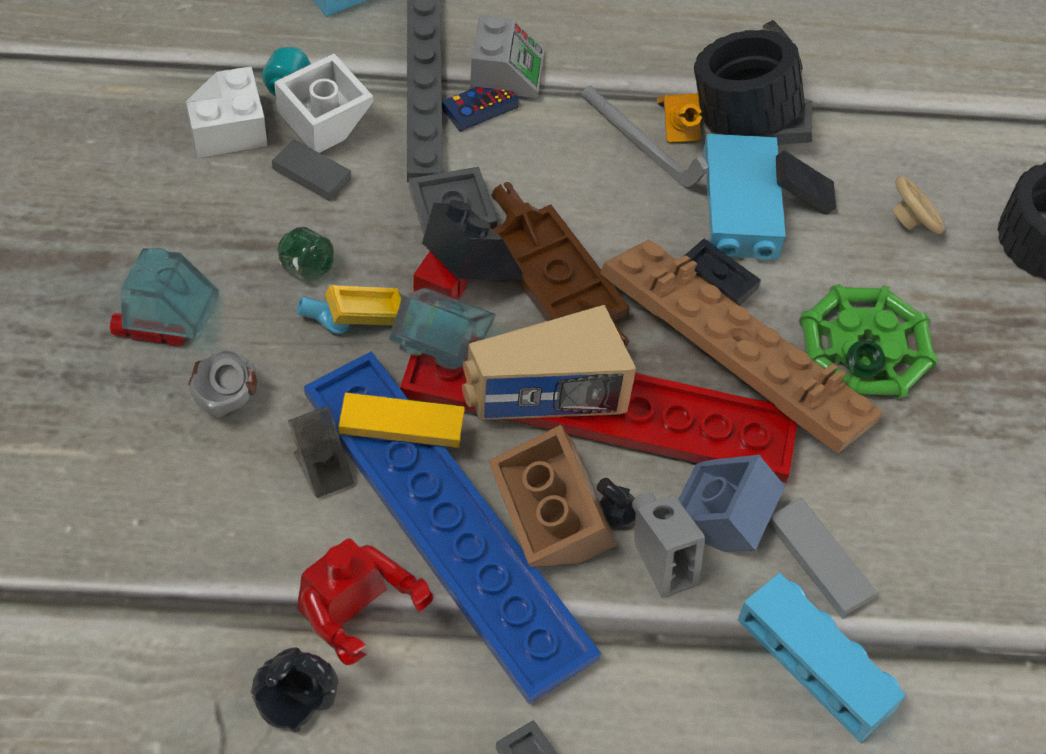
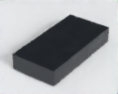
[775,150,836,214]

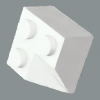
[274,54,374,153]
[185,67,268,158]

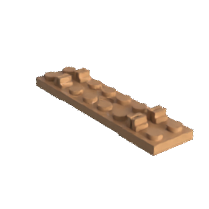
[600,239,883,454]

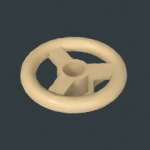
[892,175,945,234]

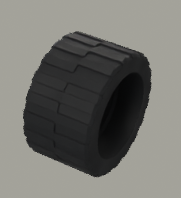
[694,30,804,136]
[997,162,1046,279]

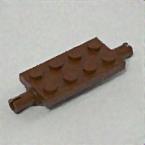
[491,182,630,347]

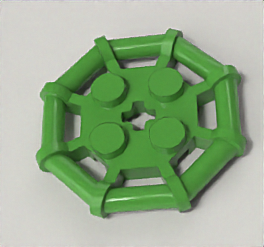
[799,284,938,399]

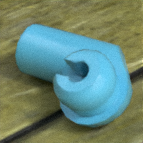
[296,296,350,334]

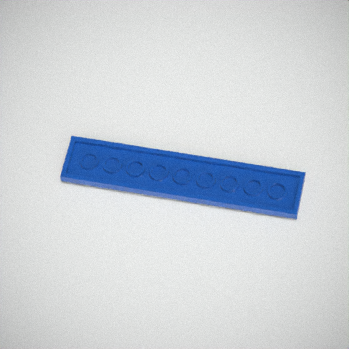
[304,351,601,704]

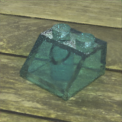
[120,248,219,339]
[389,288,496,369]

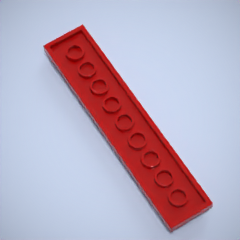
[400,325,797,483]

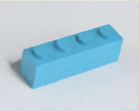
[737,572,906,743]

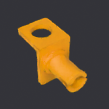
[657,93,702,142]

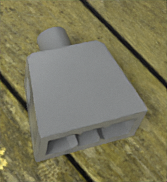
[632,492,705,598]

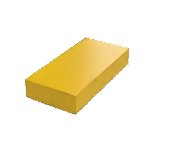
[325,285,408,326]

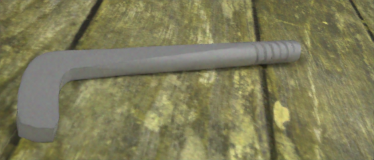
[582,86,708,187]

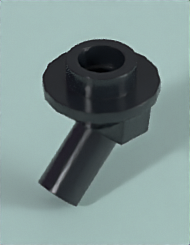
[596,478,636,527]

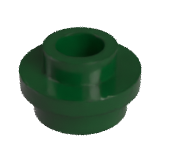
[846,340,885,378]

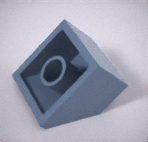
[678,455,785,552]

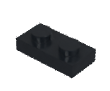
[685,238,761,306]

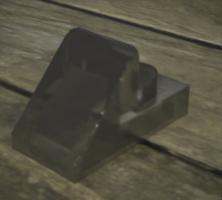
[288,406,354,498]

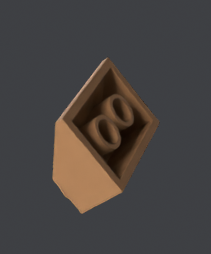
[488,425,618,567]

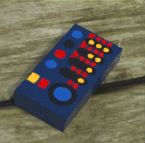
[442,87,519,132]

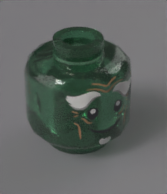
[278,227,334,281]

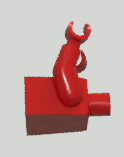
[297,538,434,665]

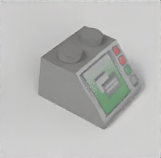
[470,15,544,98]

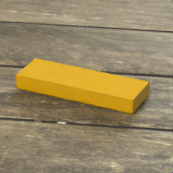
[338,393,465,448]

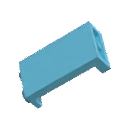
[702,134,786,260]

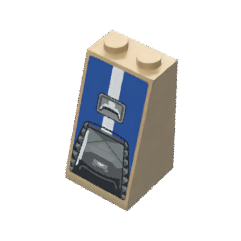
[462,305,636,420]

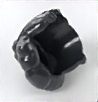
[250,647,339,733]

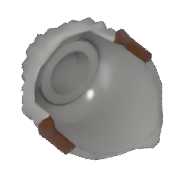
[188,349,257,418]

